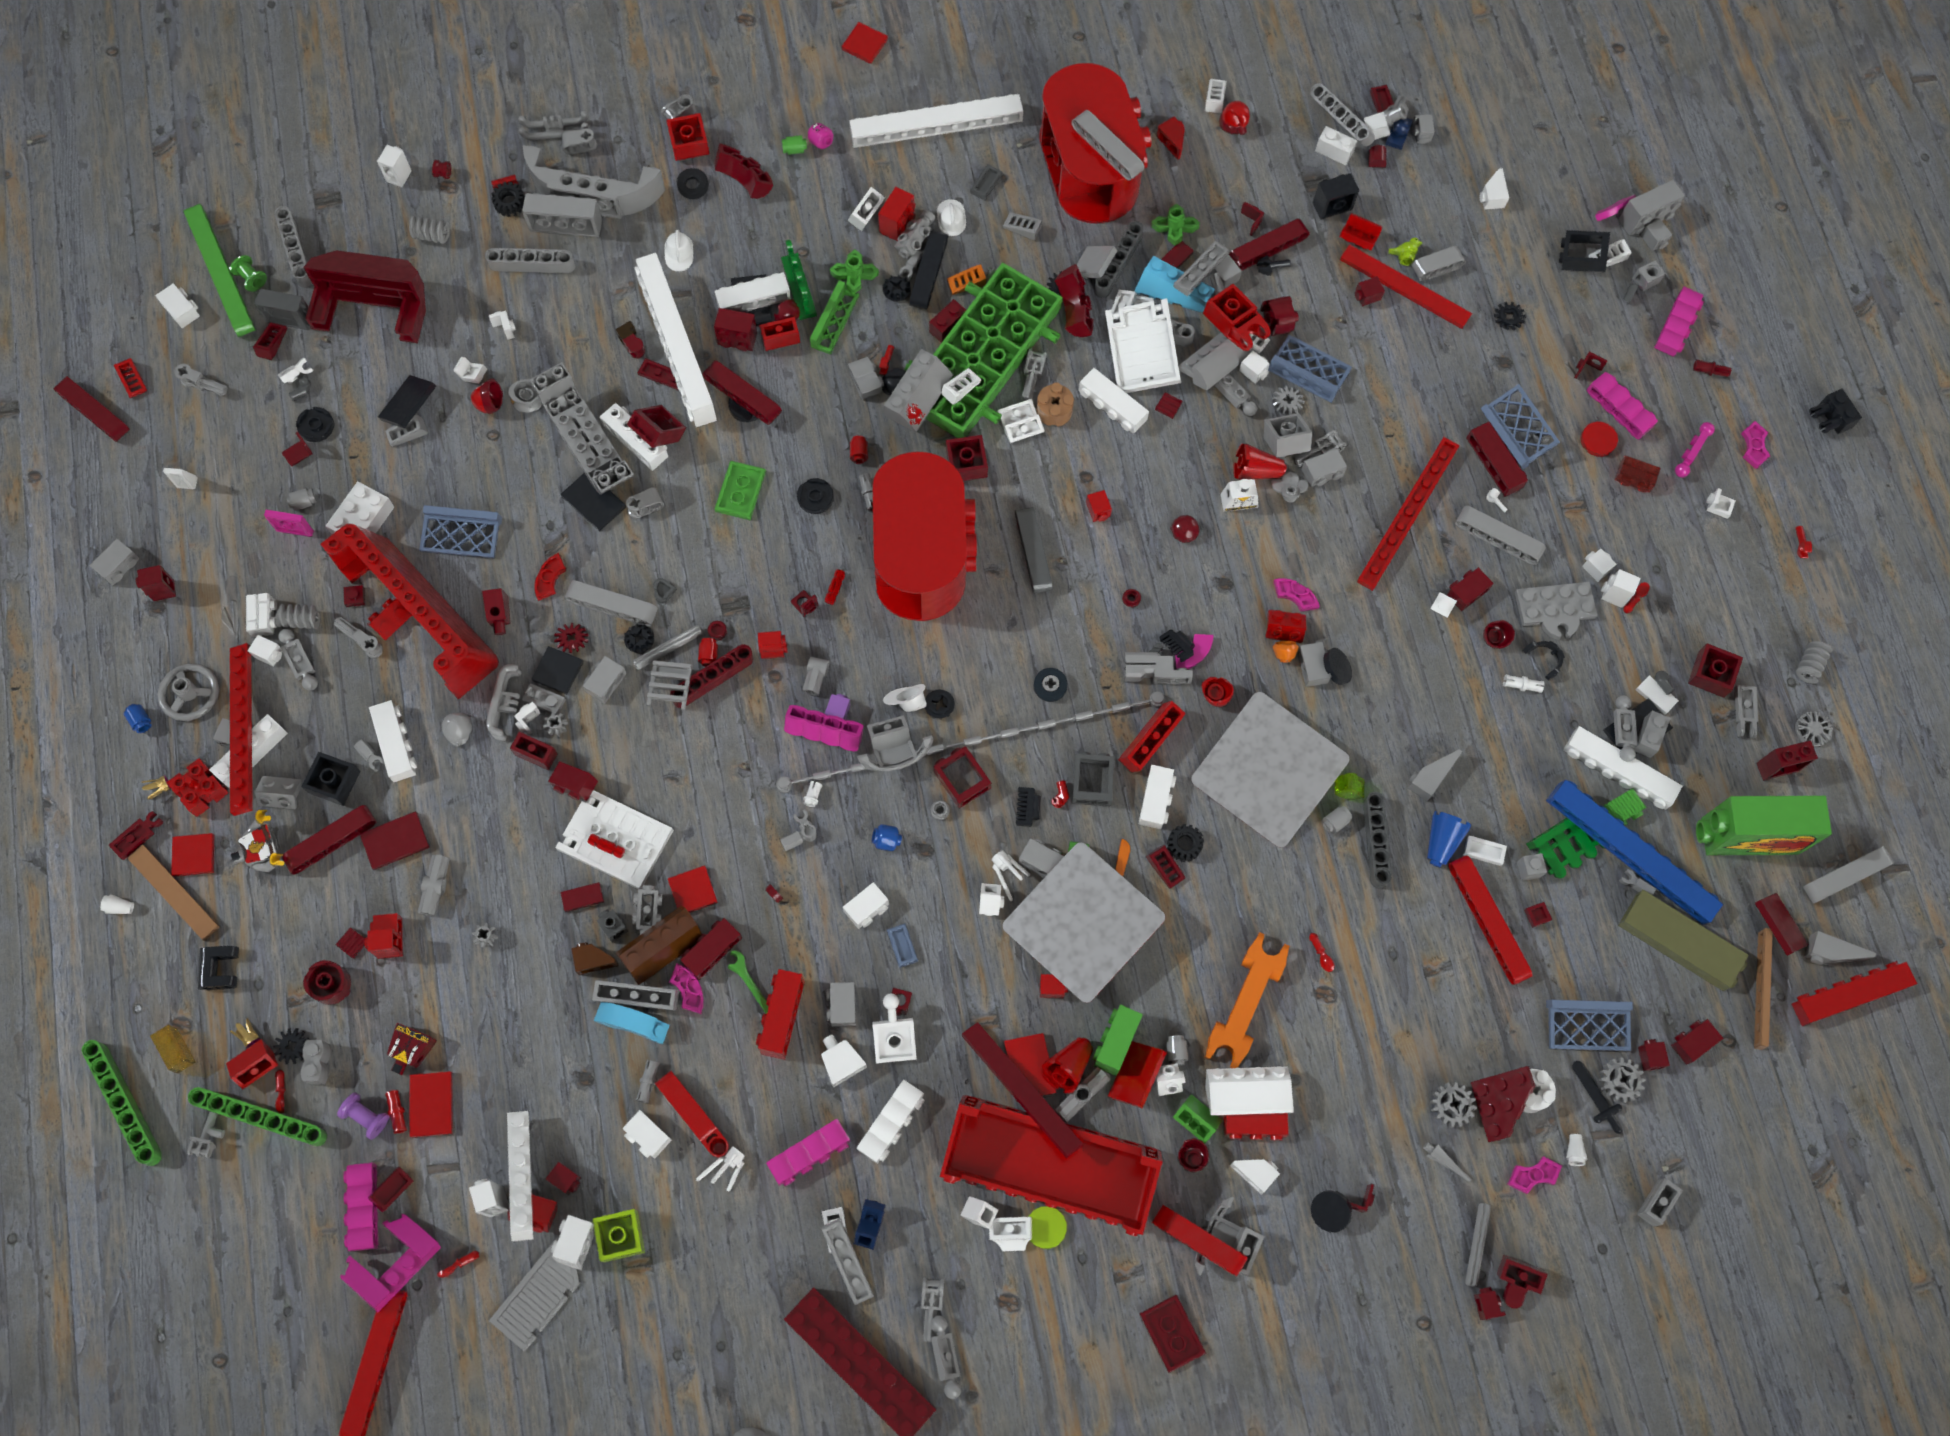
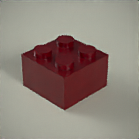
[714,308,758,351]
[946,435,988,481]
[1688,643,1743,698]

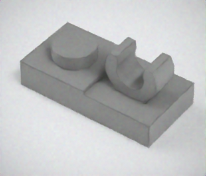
[522,683,566,715]

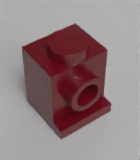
[1474,1287,1506,1320]

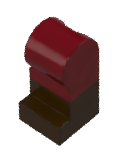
[615,320,645,359]

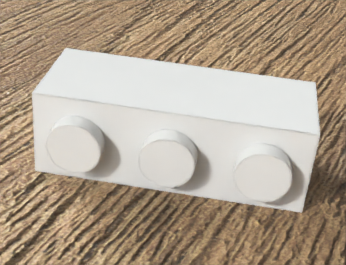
[1138,765,1176,829]
[469,1179,509,1217]

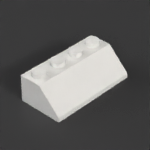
[1205,1066,1293,1115]

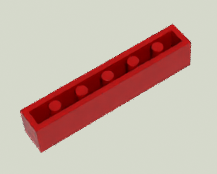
[1791,961,1917,1026]

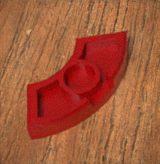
[535,553,566,601]

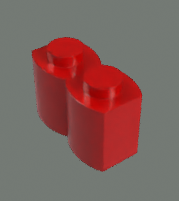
[758,631,788,659]

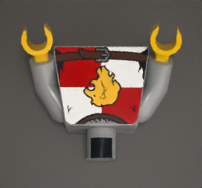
[231,810,284,872]

